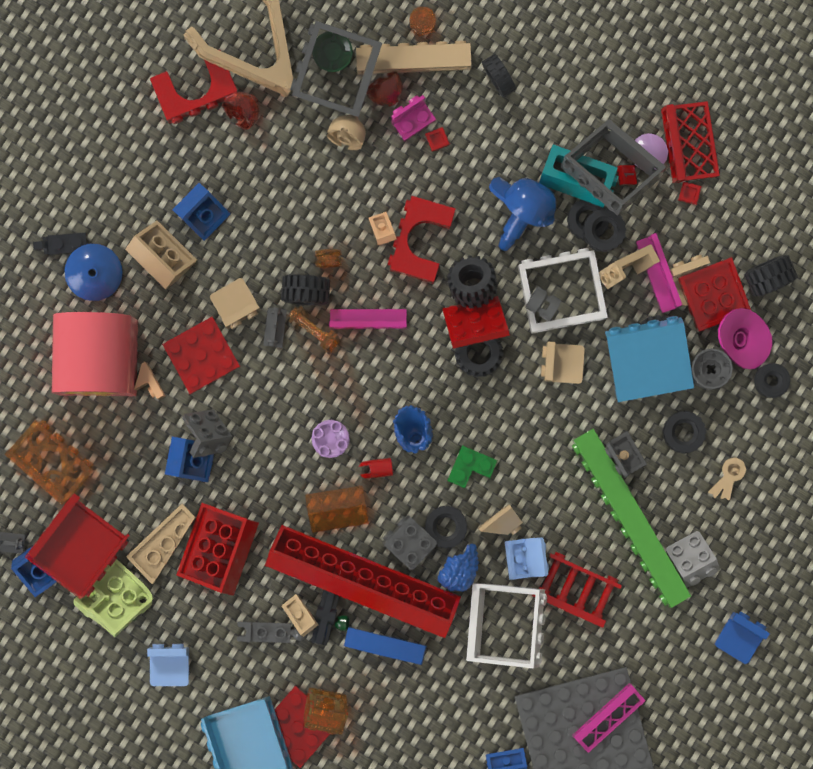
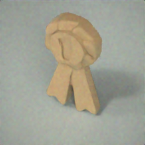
[708,457,746,500]

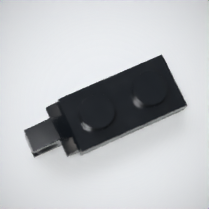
[33,232,87,255]

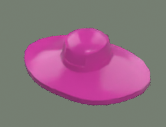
[718,308,772,369]

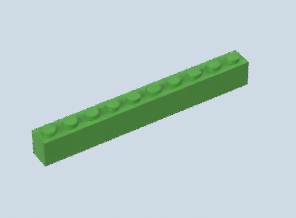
[571,428,691,608]

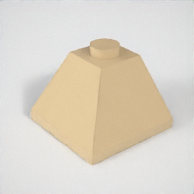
[478,504,523,535]

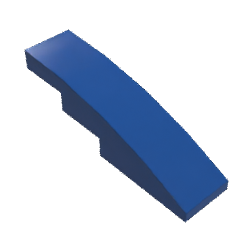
[344,627,427,665]

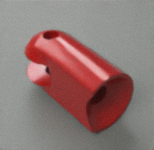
[358,458,393,479]

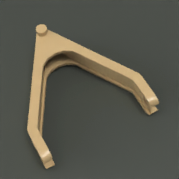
[183,0,293,97]

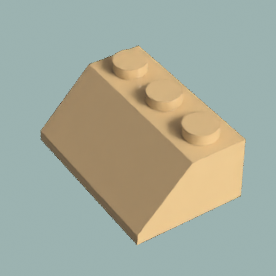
[125,221,197,289]

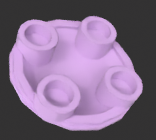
[635,133,668,170]
[311,420,350,458]

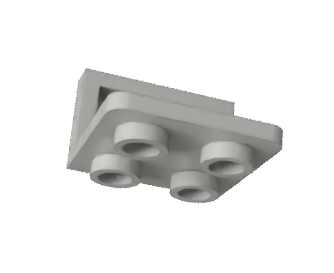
[666,531,720,588]

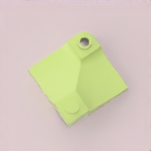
[74,559,152,637]

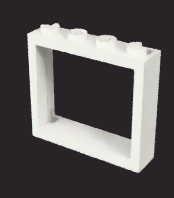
[518,248,608,334]
[466,583,547,668]

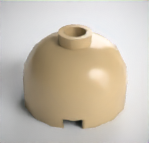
[327,114,366,150]

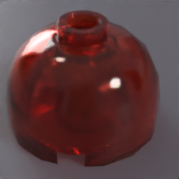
[366,71,403,107]
[222,91,260,130]

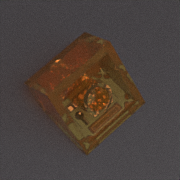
[304,687,348,735]

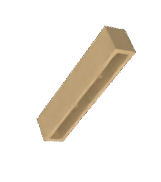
[356,41,471,75]

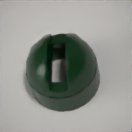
[335,615,349,631]

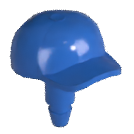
[489,177,557,251]

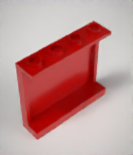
[25,493,130,599]

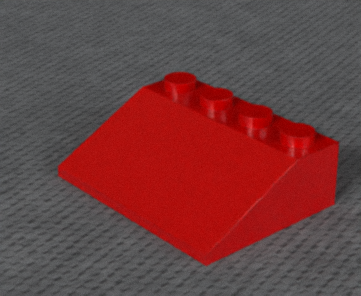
[176,503,259,596]

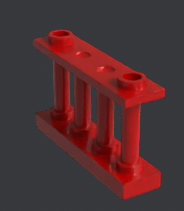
[532,551,622,628]

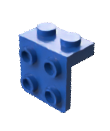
[715,611,770,664]

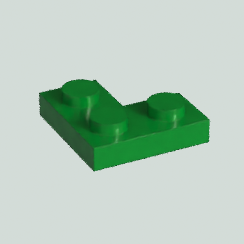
[447,445,498,488]

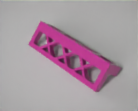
[636,233,682,313]
[329,309,407,329]
[572,683,646,753]

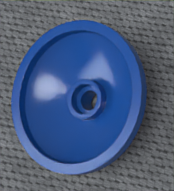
[65,244,123,301]

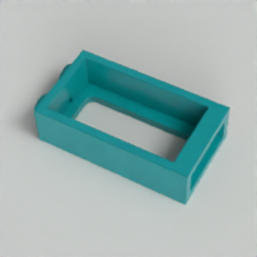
[539,144,619,207]

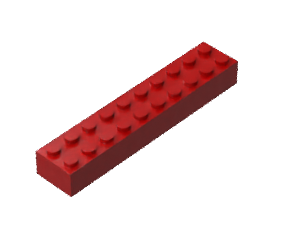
[265,525,461,638]

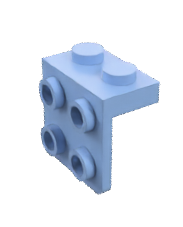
[505,537,549,580]
[147,644,189,686]

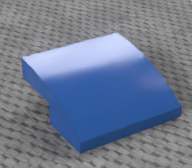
[486,748,527,769]

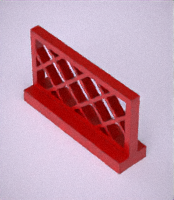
[661,101,720,183]

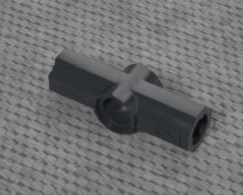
[311,589,339,646]

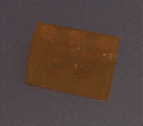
[305,485,369,533]

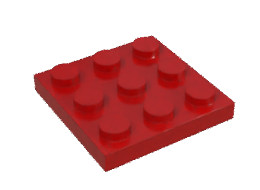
[678,257,751,332]
[442,296,510,349]
[162,316,240,395]
[274,685,339,768]

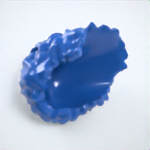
[393,405,433,454]
[437,544,479,592]

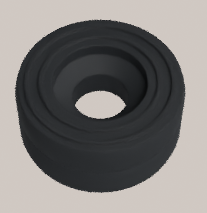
[754,363,791,398]

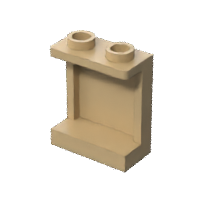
[599,244,660,289]

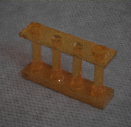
[288,305,341,356]

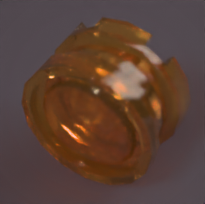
[409,6,436,36]
[315,249,342,268]

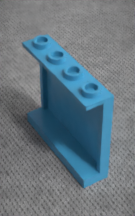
[605,316,694,402]
[201,696,294,769]

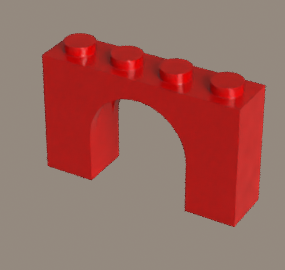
[150,50,239,124]
[387,196,456,284]

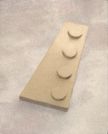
[126,503,196,585]

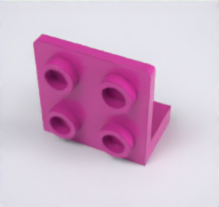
[391,95,436,142]

